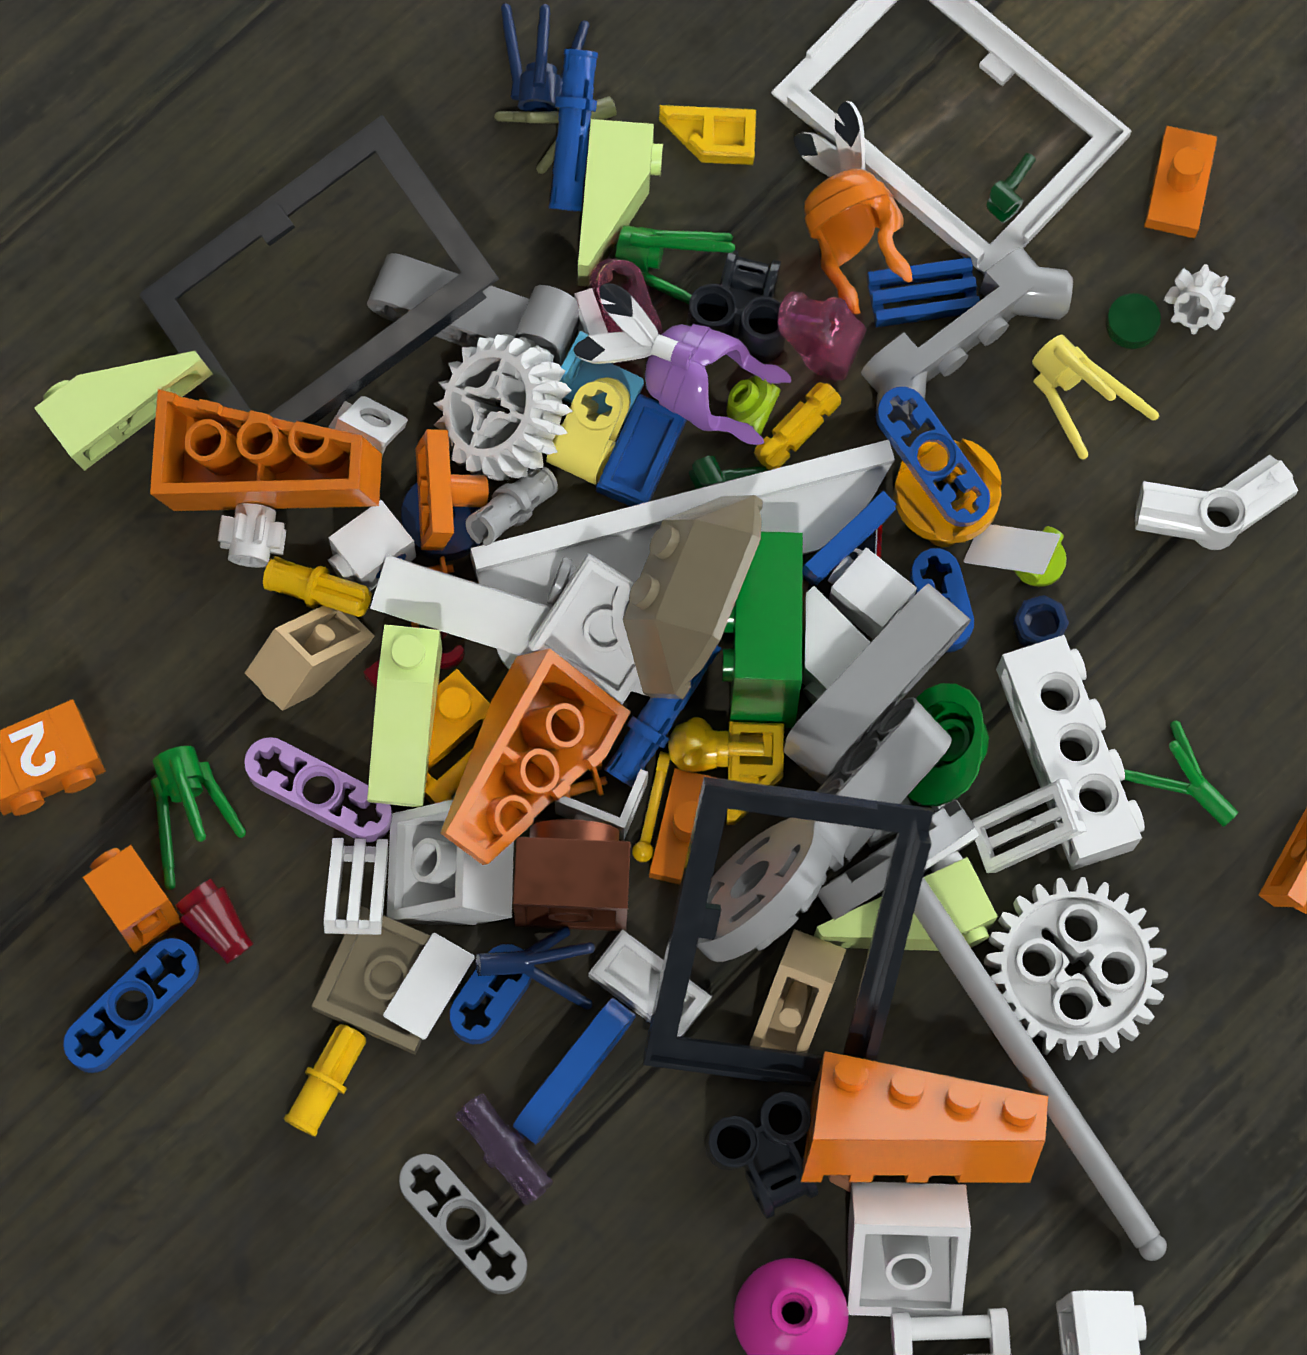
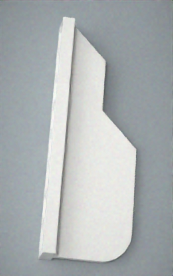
[470,440,895,669]

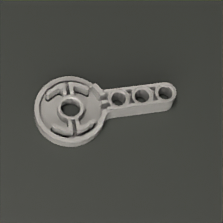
[697,697,952,962]

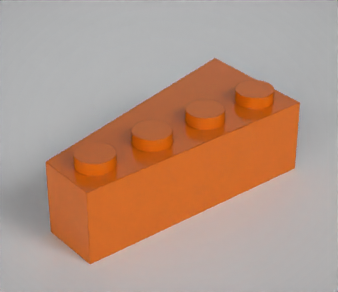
[150,389,382,511]
[801,1051,1048,1183]

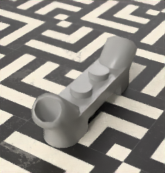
[861,248,1073,431]

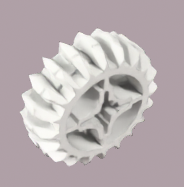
[433,334,573,481]

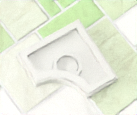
[528,553,639,704]

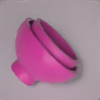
[733,1258,849,1355]

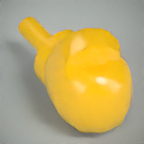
[668,717,764,773]

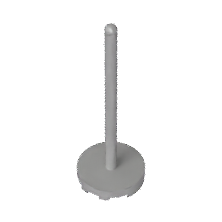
[817,799,1167,1261]

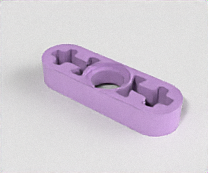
[245,738,392,842]

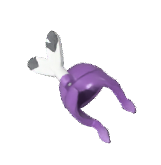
[573,283,791,445]

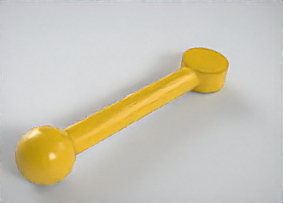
[632,751,670,862]

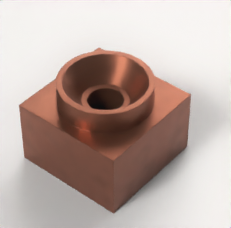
[513,820,630,931]

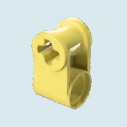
[546,377,631,485]

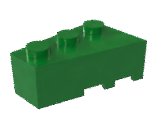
[722,531,803,728]

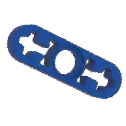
[876,387,990,527]
[64,938,200,1073]
[513,998,636,1145]

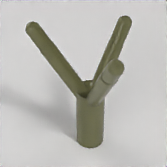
[494,96,616,174]

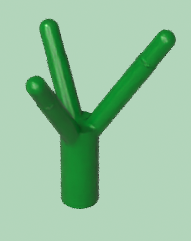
[1124,720,1239,827]

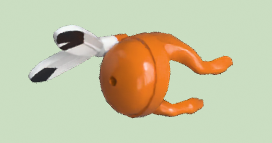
[794,101,912,314]

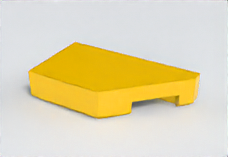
[659,105,756,165]
[726,722,784,825]

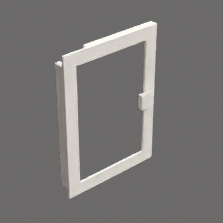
[772,0,1131,275]

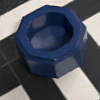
[1012,595,1069,647]

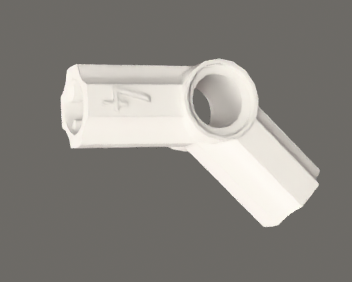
[1135,455,1298,550]

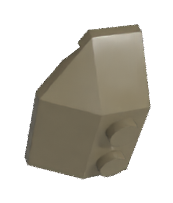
[623,495,763,699]

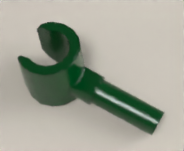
[986,153,1036,223]
[689,456,767,489]

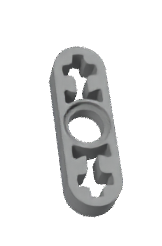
[399,1154,527,1294]

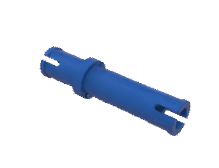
[549,49,598,212]
[604,645,722,787]

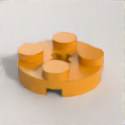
[893,439,1002,547]

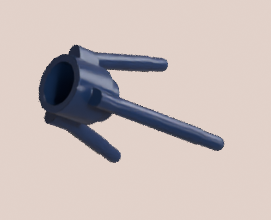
[501,3,590,112]

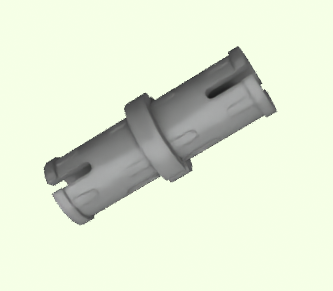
[466,467,558,546]

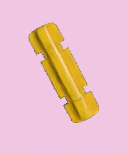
[754,382,842,470]

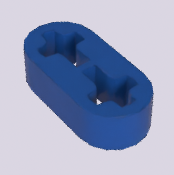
[910,548,974,652]
[450,944,532,1044]

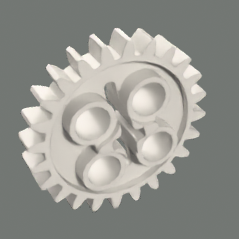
[984,877,1168,1060]

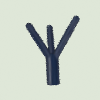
[476,926,595,1010]

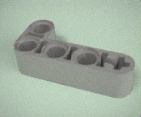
[367,253,579,367]
[783,584,971,786]

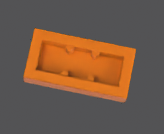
[1144,126,1217,238]
[415,429,489,551]
[649,768,715,885]

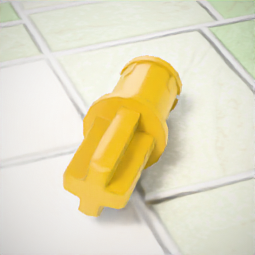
[263,556,372,617]
[284,1024,366,1137]

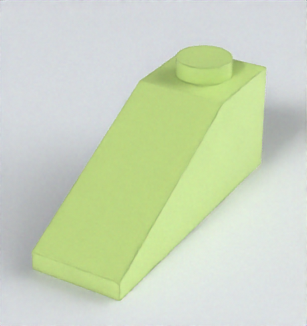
[578,119,663,286]
[34,351,213,470]
[367,624,442,807]
[814,857,998,951]

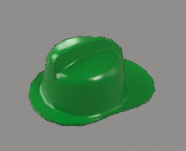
[908,683,989,806]

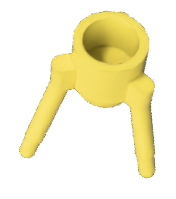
[1032,335,1159,460]

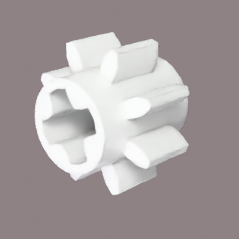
[1164,264,1235,334]
[217,503,287,568]

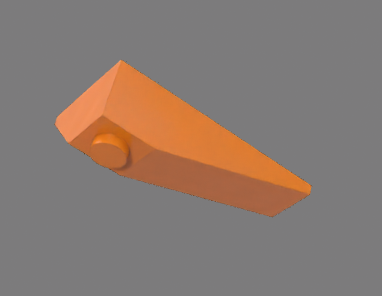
[440,648,631,865]

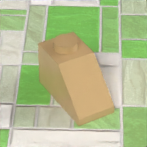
[245,605,374,711]
[749,929,847,1053]

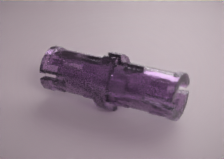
[455,1094,554,1205]

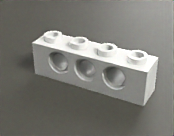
[996,635,1145,870]

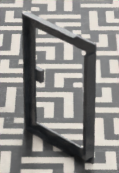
[140,115,499,425]
[643,776,934,1087]

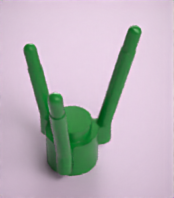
[615,225,735,304]
[150,746,246,890]

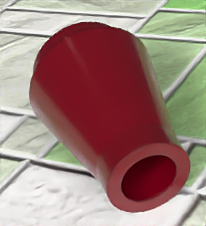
[175,879,254,964]

